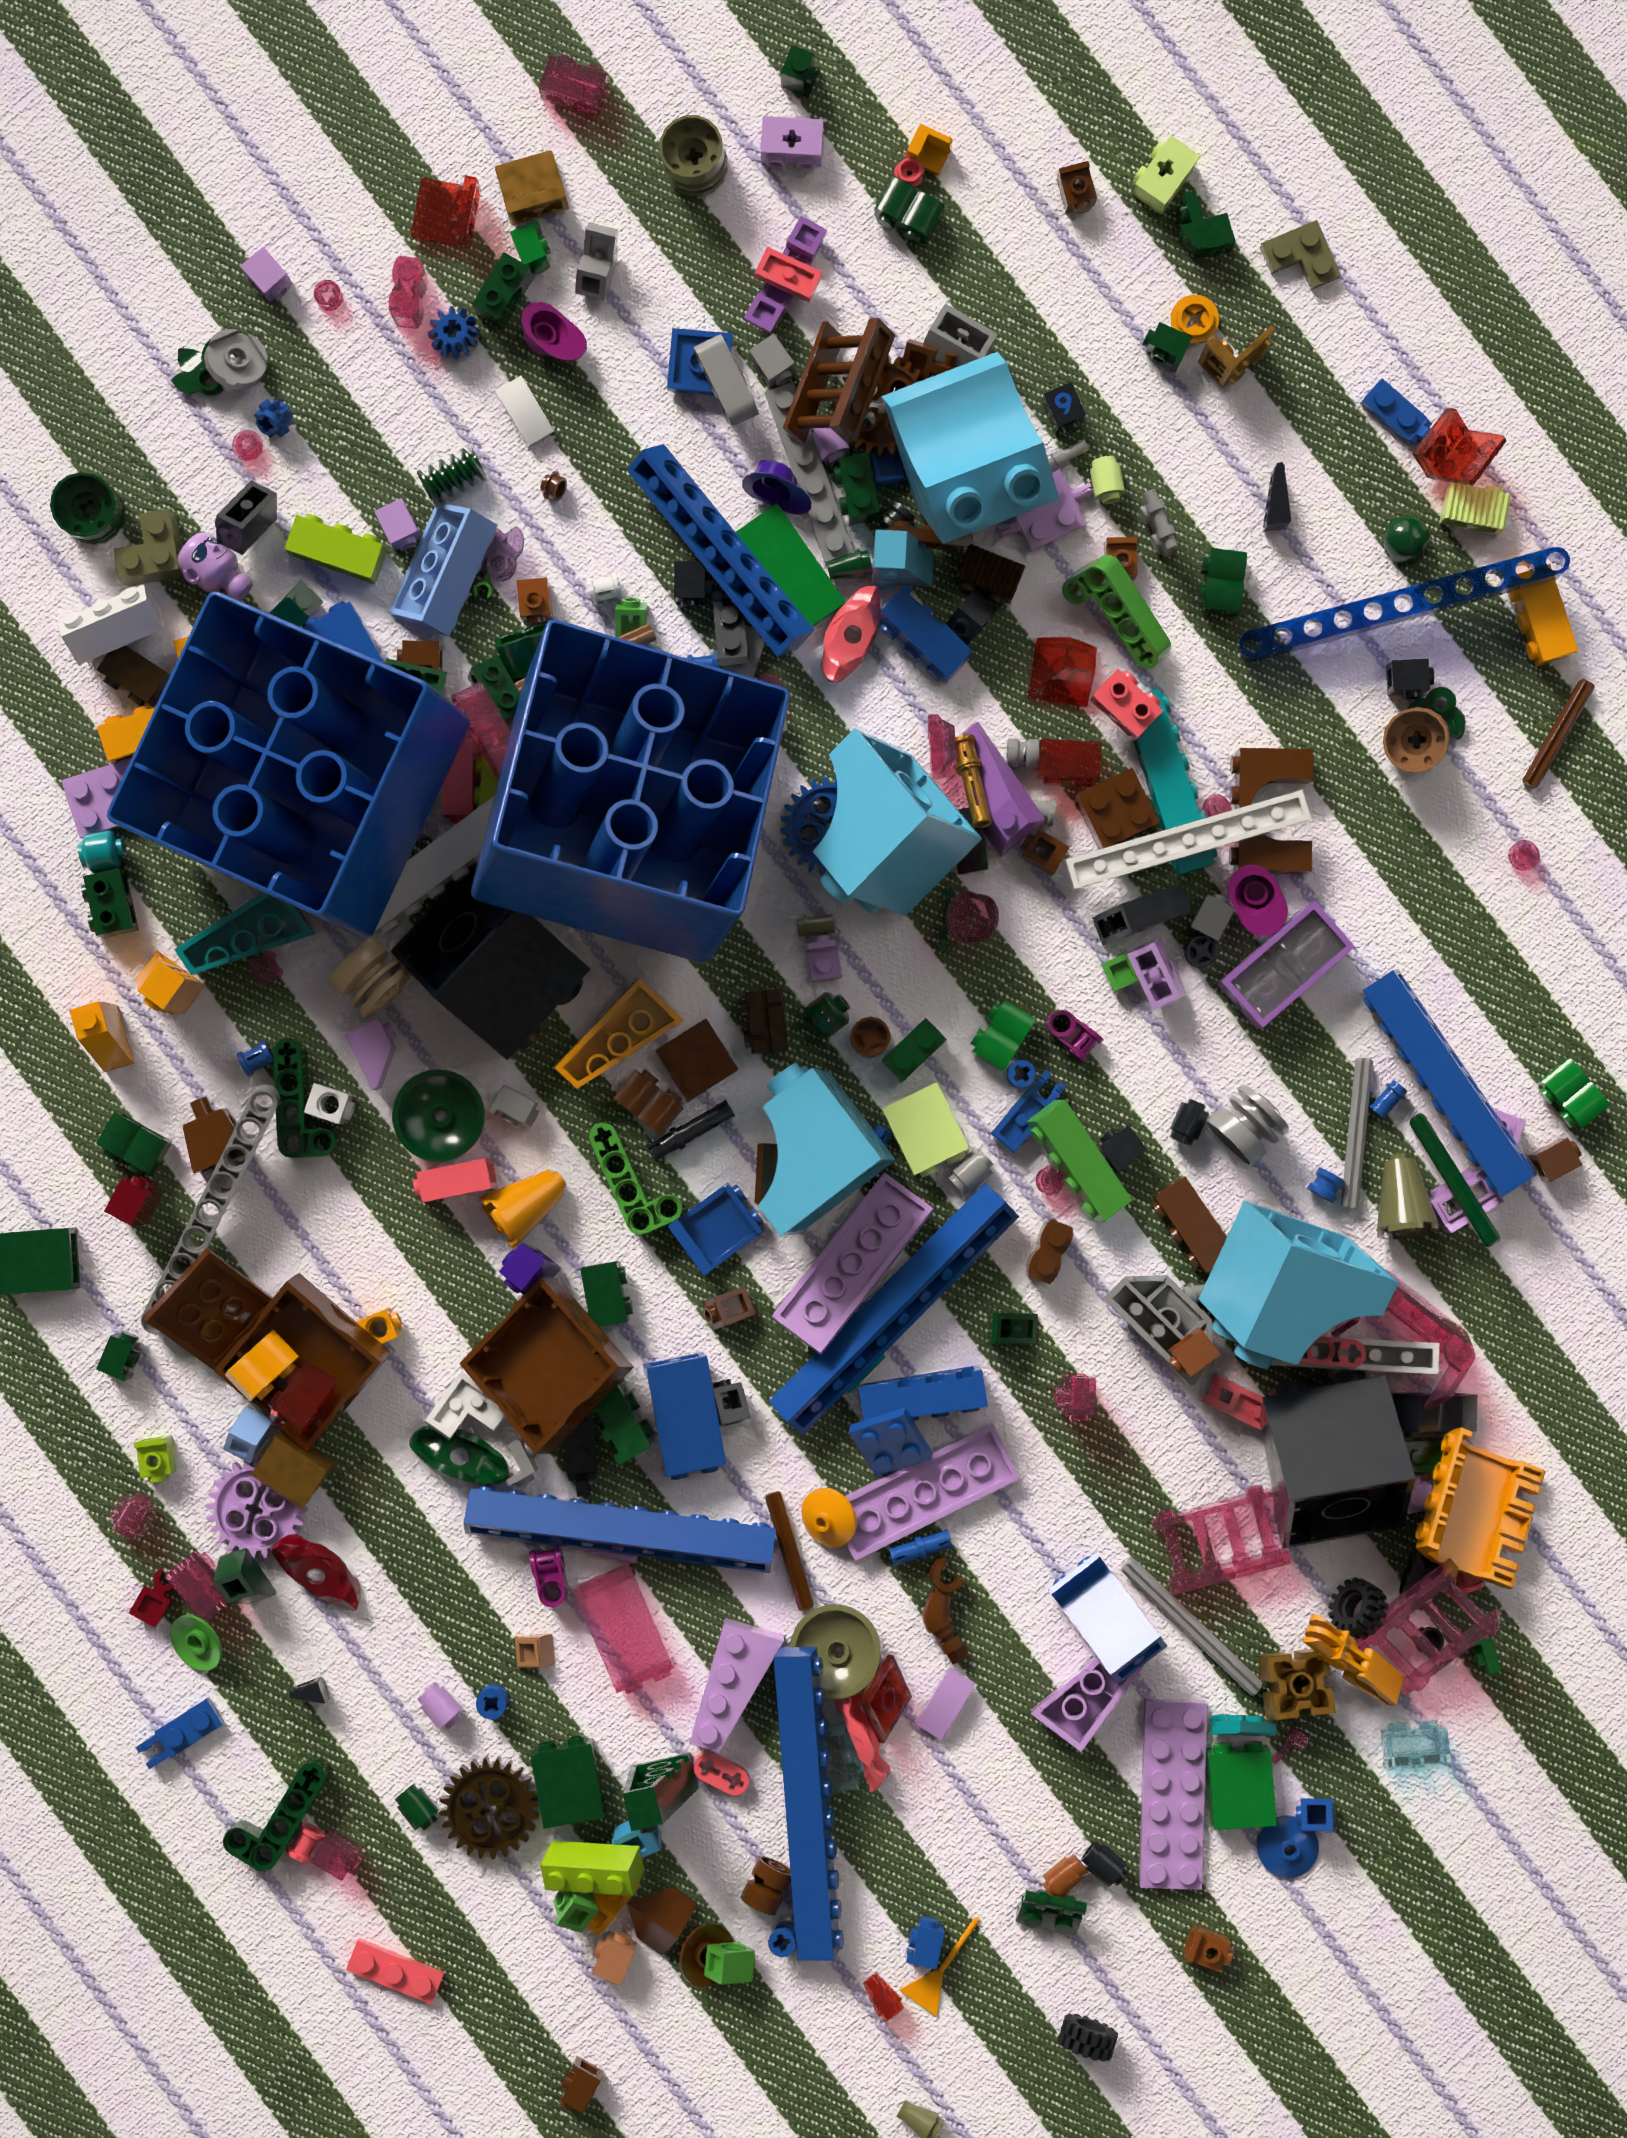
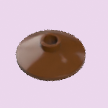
[680,1923,733,1987]

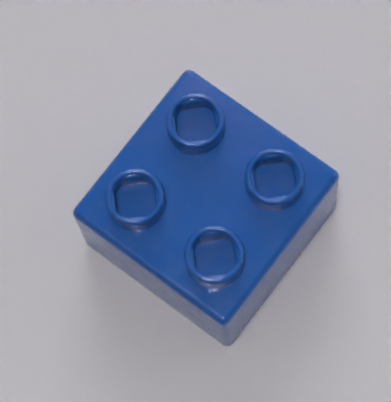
[107,591,470,938]
[471,620,790,963]

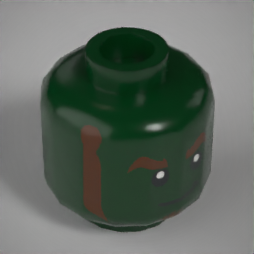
[804,992,850,1037]

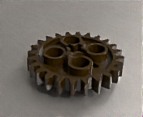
[439,1756,540,1860]

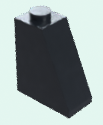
[1092,883,1192,946]

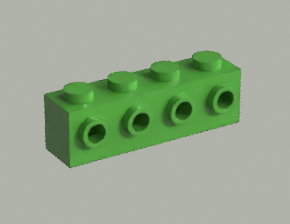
[1026,1100,1132,1222]

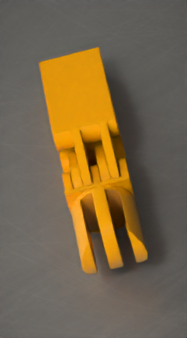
[1302,1614,1405,1706]

